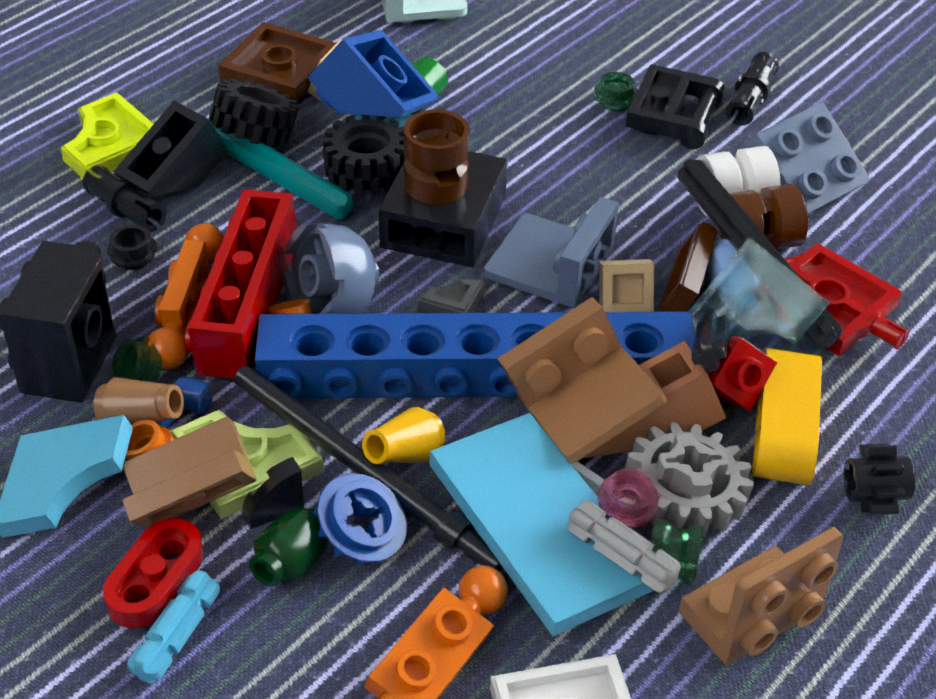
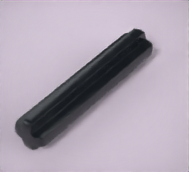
[691,308,729,373]

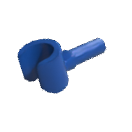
[157,377,213,428]

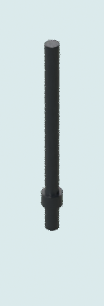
[234,365,503,572]

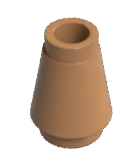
[93,377,184,424]

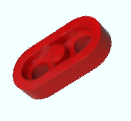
[103,518,204,628]

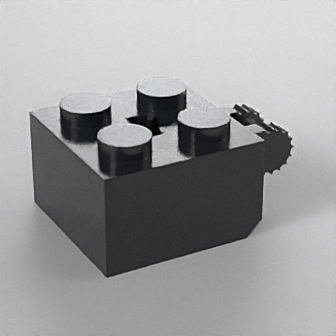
[0,240,117,403]

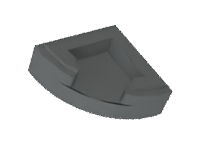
[418,279,485,313]

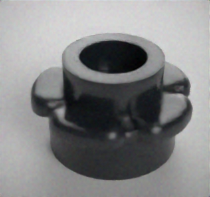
[107,225,157,270]

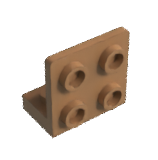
[497,296,667,464]
[679,527,844,665]

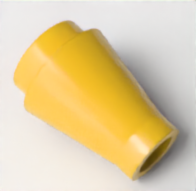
[362,407,445,464]

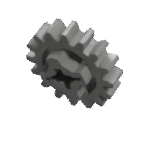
[623,422,754,537]

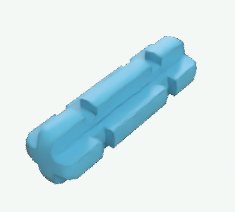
[127,570,220,684]

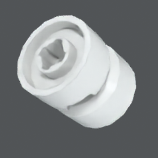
[696,146,781,216]

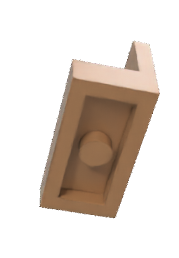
[122,417,257,528]

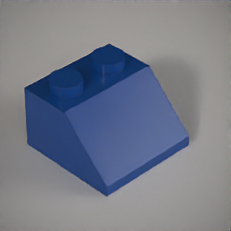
[307,29,440,118]

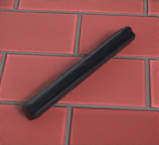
[677,159,843,348]

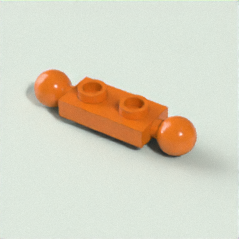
[145,223,224,370]
[364,565,508,699]

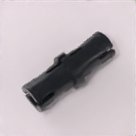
[725,52,779,126]
[82,165,167,232]

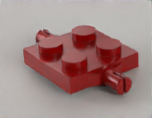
[756,243,910,356]

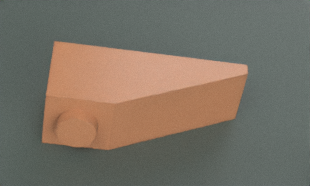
[581,341,726,459]

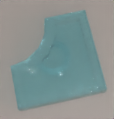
[688,237,830,344]

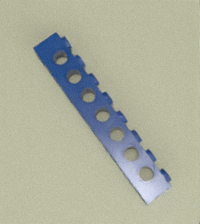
[255,312,695,399]

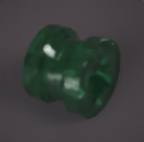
[650,517,703,586]

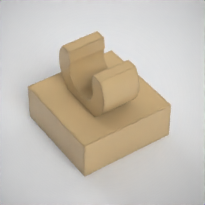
[599,259,654,312]

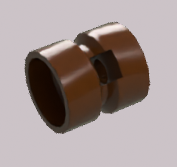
[403,109,470,205]
[719,183,808,250]

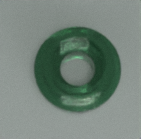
[594,72,638,111]
[112,337,162,382]

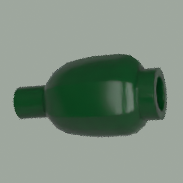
[249,502,329,587]

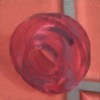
[598,468,659,528]

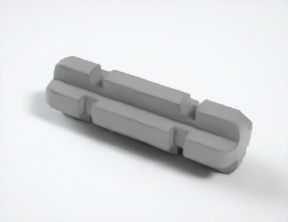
[567,501,681,593]

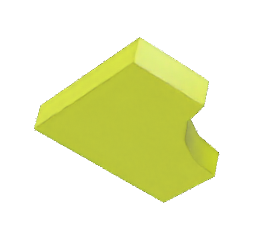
[60,92,153,179]

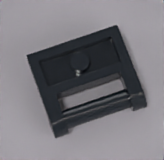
[625,64,725,149]

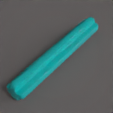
[214,127,355,220]

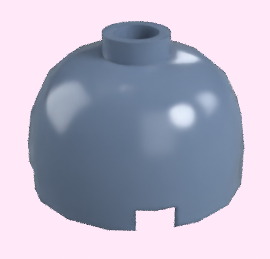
[283,223,379,314]

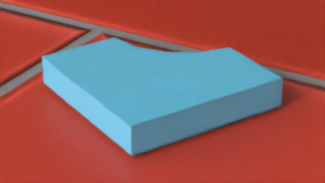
[0,415,133,538]

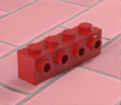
[185,189,297,379]

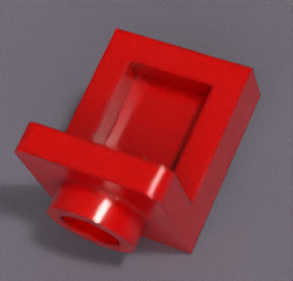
[706,336,777,411]

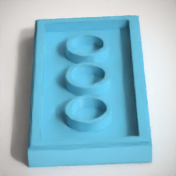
[429,413,654,637]

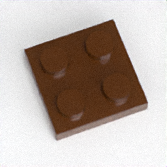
[218,22,336,102]

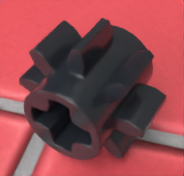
[843,443,915,515]

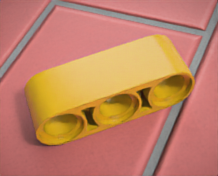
[752,348,822,486]

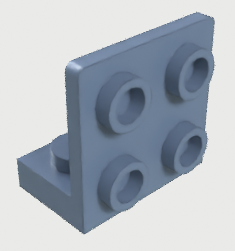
[732,102,870,214]
[484,197,619,308]

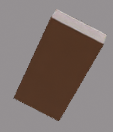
[658,221,718,312]

